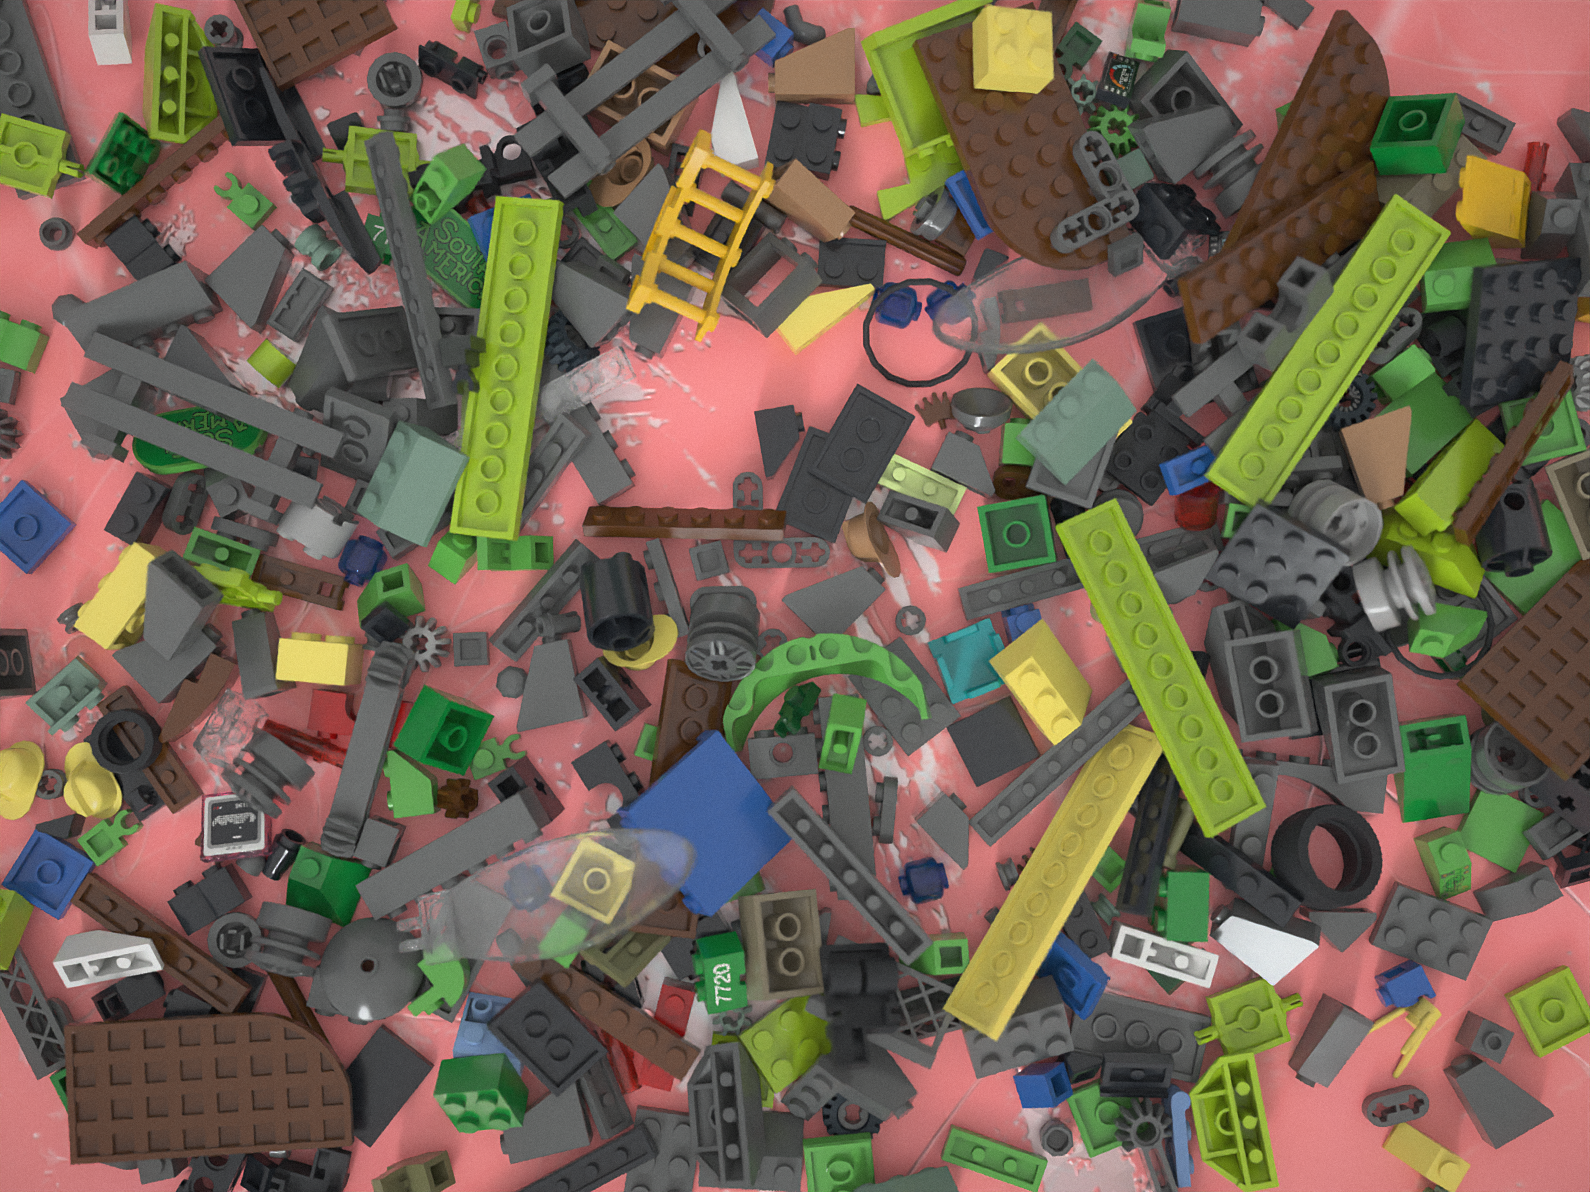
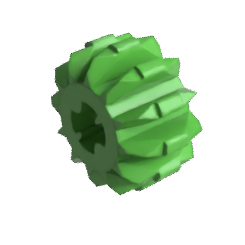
[1087,104,1139,160]

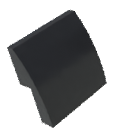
[947,695,1041,787]

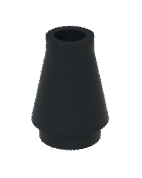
[262,829,306,881]

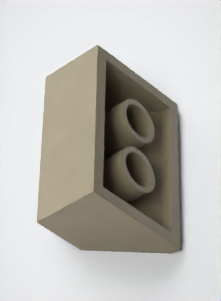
[1375,134,1488,218]
[1544,447,1590,561]
[738,889,824,1001]

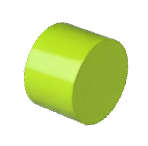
[246,338,297,388]

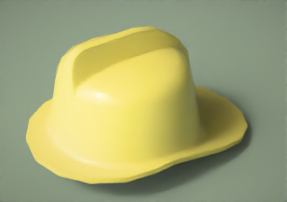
[602,614,678,671]
[0,741,45,820]
[64,742,123,819]

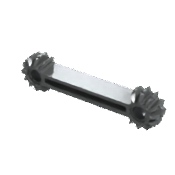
[320,641,415,858]
[1114,1097,1178,1192]

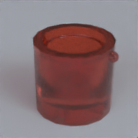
[1174,481,1220,531]

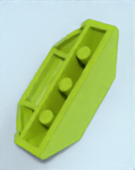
[142,3,218,144]
[1365,503,1485,599]
[1188,1050,1279,1192]

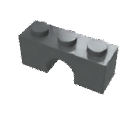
[1235,257,1334,372]

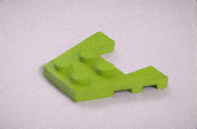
[854,94,964,222]

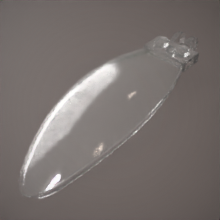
[932,227,1208,354]
[396,829,696,966]

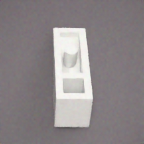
[88,0,132,65]
[710,71,759,178]
[1105,920,1219,989]
[53,930,164,988]

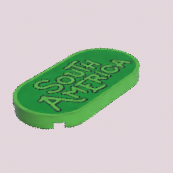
[411,205,487,309]
[132,406,268,475]

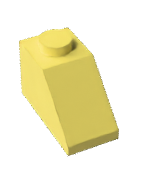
[1382,1122,1471,1192]

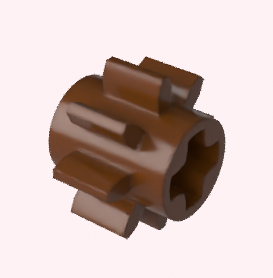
[437,778,479,819]

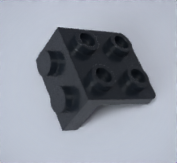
[1124,183,1221,260]

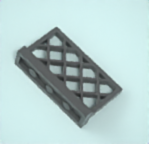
[804,934,954,1070]

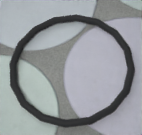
[863,278,977,387]
[1383,588,1495,680]

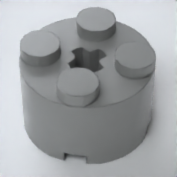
[276,495,359,560]

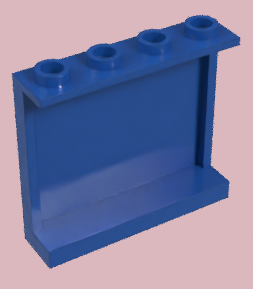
[616,730,792,917]

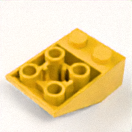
[1456,155,1531,249]

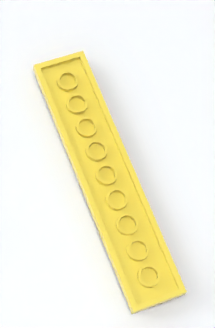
[943,724,1163,1041]

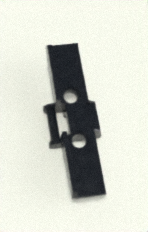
[259,67,383,275]

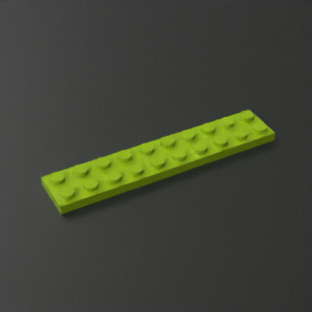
[1204,194,1452,508]
[450,196,564,541]
[1055,498,1267,837]

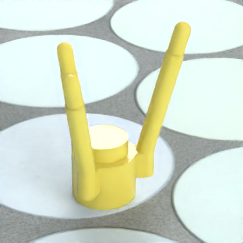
[1368,996,1442,1079]

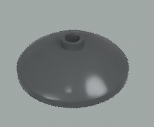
[320,917,424,1021]

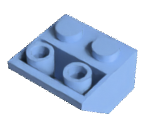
[453,992,524,1077]

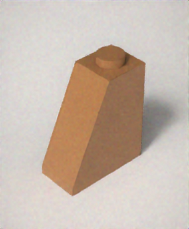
[768,28,855,104]
[763,159,855,243]
[1338,406,1412,510]

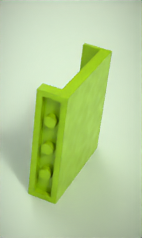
[861,0,993,159]

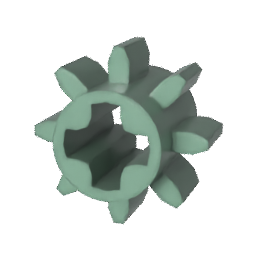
[1067,74,1101,116]
[712,1005,753,1036]

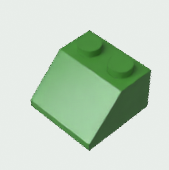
[1419,238,1496,314]

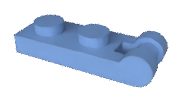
[1161,1083,1194,1188]

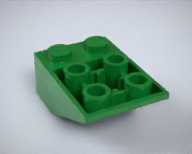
[83,111,162,196]
[1394,713,1471,823]

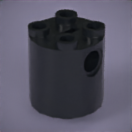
[1467,479,1553,578]
[579,552,655,651]

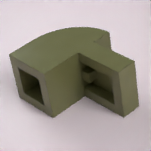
[371,1150,456,1192]

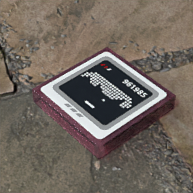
[200,792,272,863]

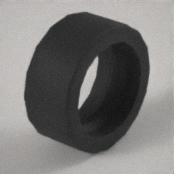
[90,708,162,774]

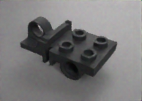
[516,116,600,217]
[408,135,537,215]
[1407,308,1502,419]
[1105,372,1205,506]
[1318,566,1393,667]
[819,942,902,1070]
[269,1147,352,1192]

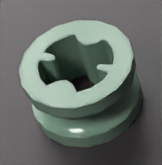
[1090,893,1121,926]

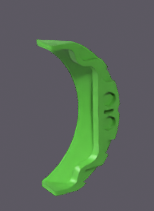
[723,633,932,752]

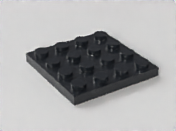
[1459,256,1582,407]

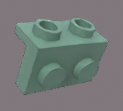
[25,655,108,736]

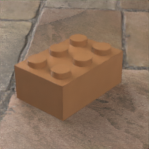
[587,40,699,157]

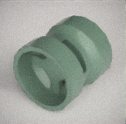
[295,224,343,271]

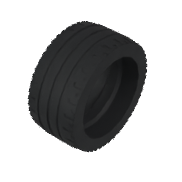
[1270,805,1383,910]

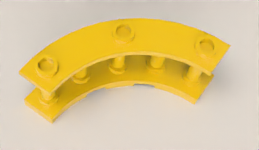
[626,129,775,342]

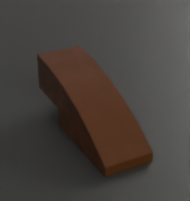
[158,653,240,743]

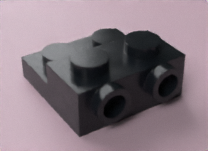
[764,100,847,181]

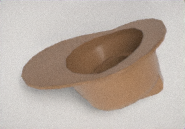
[589,139,655,207]
[842,502,901,578]

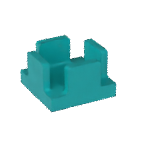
[927,618,1005,704]

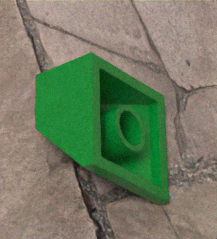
[285,841,372,927]

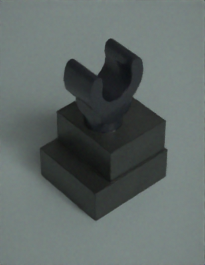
[439,334,486,395]

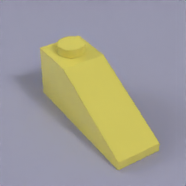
[776,284,875,356]

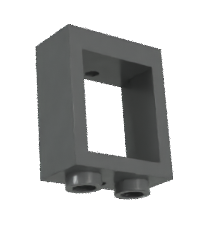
[720,232,823,338]

